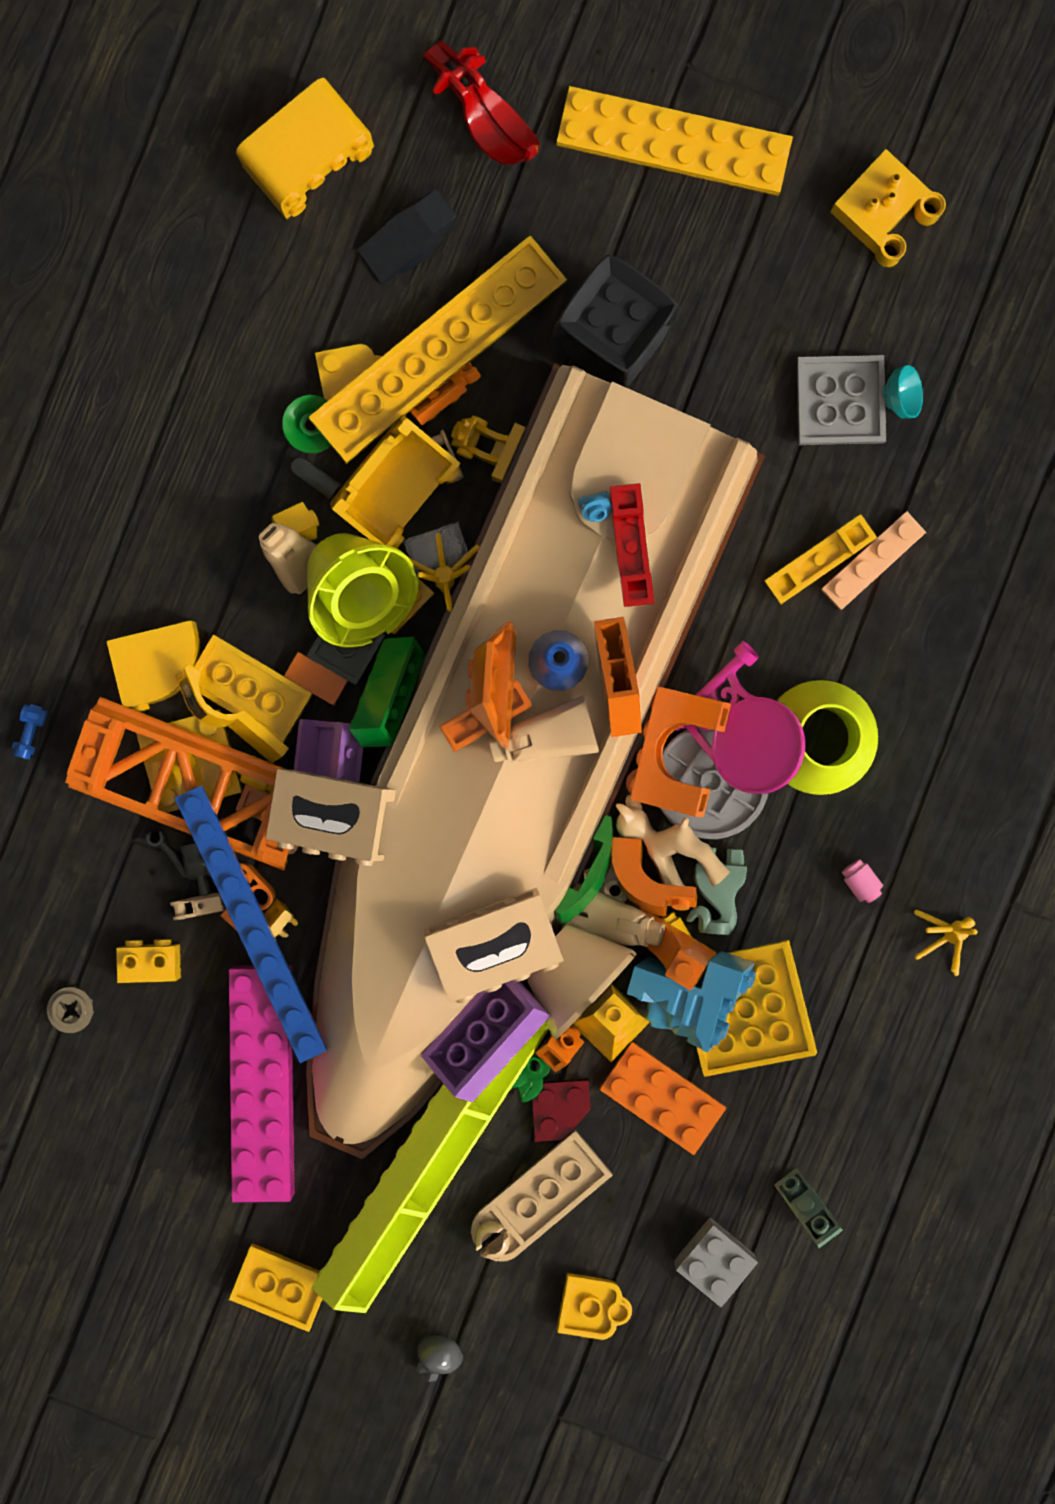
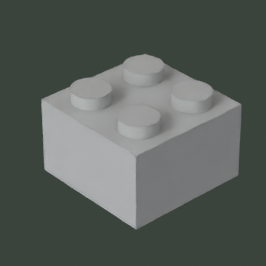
[674,1218,758,1307]

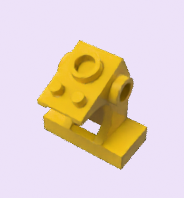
[451,416,525,484]

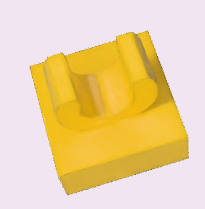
[264,899,298,938]

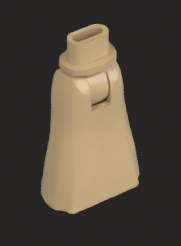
[259,523,317,594]
[489,695,599,763]
[562,883,665,947]

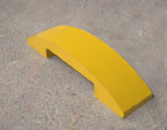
[765,514,877,604]

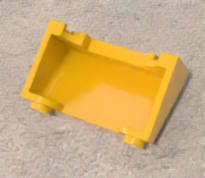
[330,415,460,549]

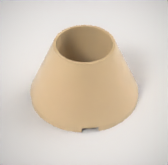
[527,924,637,1039]

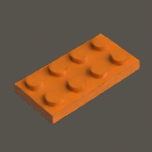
[599,1041,726,1155]

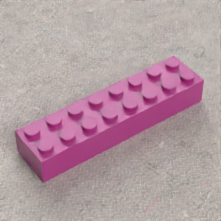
[229,965,295,1202]

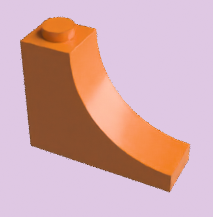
[640,909,717,991]

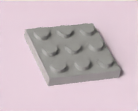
[796,355,886,445]

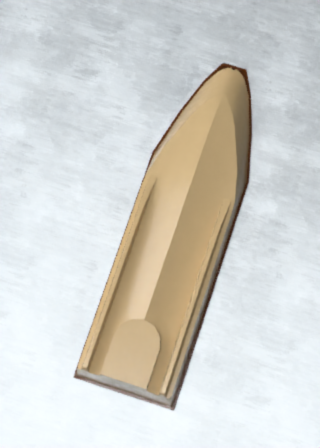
[306,364,765,1159]

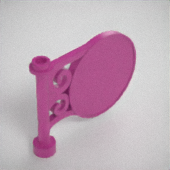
[676,641,805,794]

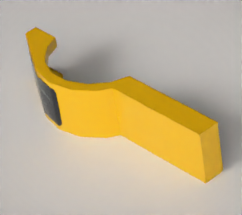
[175,663,289,763]

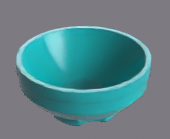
[883,365,923,419]

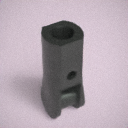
[291,458,342,500]

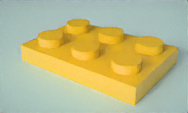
[229,1243,322,1332]

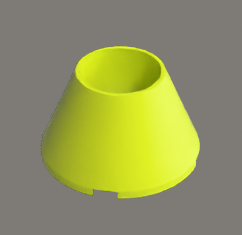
[307,533,419,647]
[777,680,878,795]

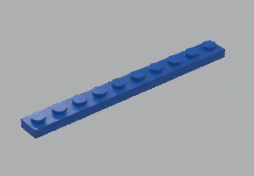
[175,785,327,1063]

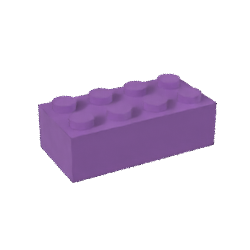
[421,980,551,1103]

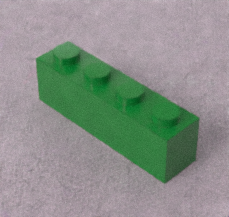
[349,637,426,748]

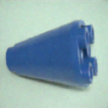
[528,630,589,691]

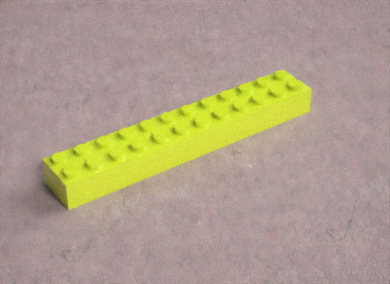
[311,1022,549,1313]

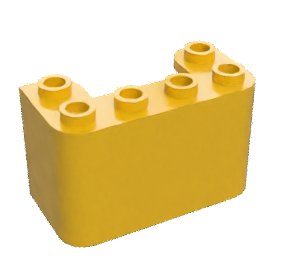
[236,78,374,220]

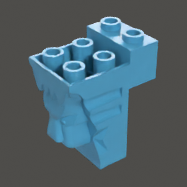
[627,951,756,1052]

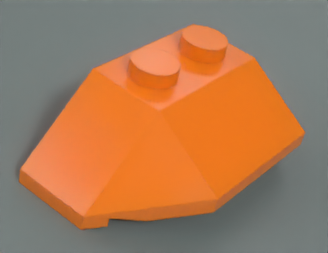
[466,621,517,748]

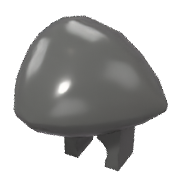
[416,1334,463,1382]

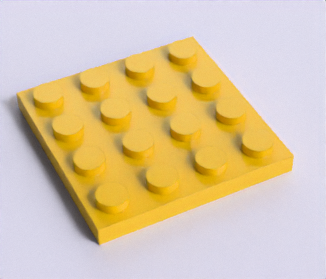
[697,940,817,1077]

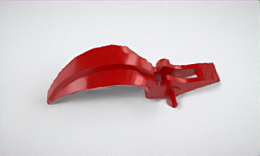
[422,40,540,165]

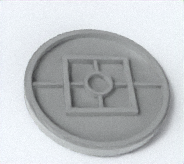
[660,726,768,839]

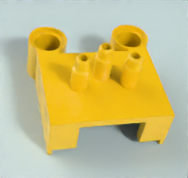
[830,149,946,267]

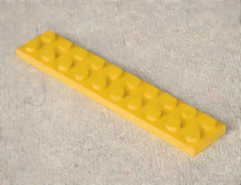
[309,236,567,464]

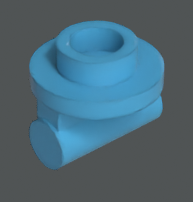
[578,491,612,522]

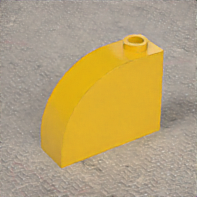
[107,620,200,712]

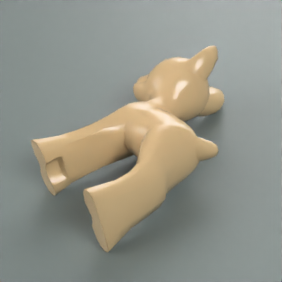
[616,794,730,886]

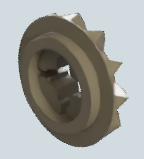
[47,987,94,1033]

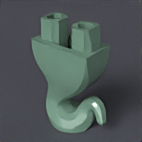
[686,847,747,935]

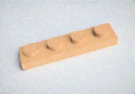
[821,512,926,610]

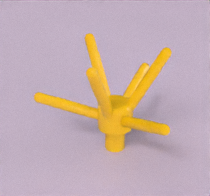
[408,533,480,612]
[914,910,977,976]

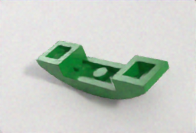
[555,815,613,925]

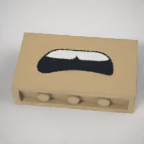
[266,769,396,866]
[424,887,564,1003]

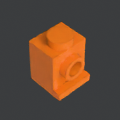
[535,1025,584,1072]

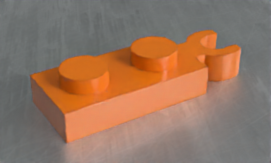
[410,362,481,425]

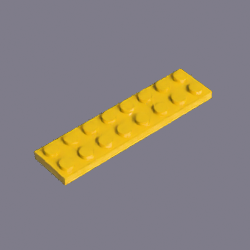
[557,86,793,196]

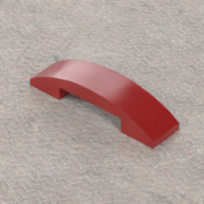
[610,483,655,607]

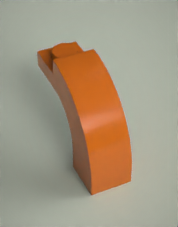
[611,837,697,917]

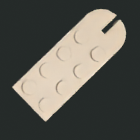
[471,1129,613,1261]

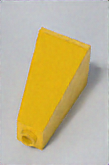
[572,983,650,1062]

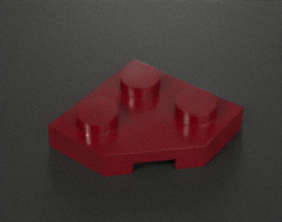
[532,1079,590,1142]

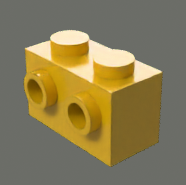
[116,939,181,983]

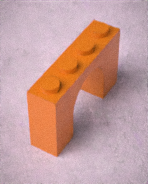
[629,687,731,817]

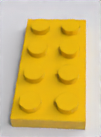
[194,635,313,743]

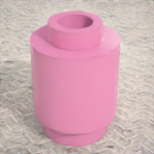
[842,859,883,903]

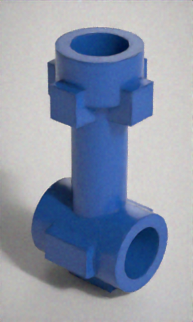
[12,704,47,760]

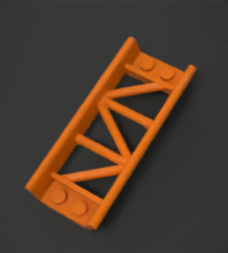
[65,697,290,870]

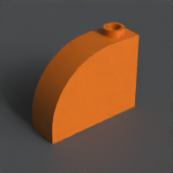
[594,616,642,737]

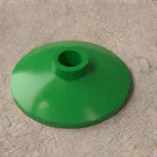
[282,395,331,453]

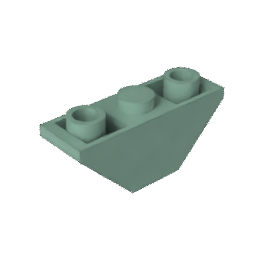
[774,1168,843,1248]

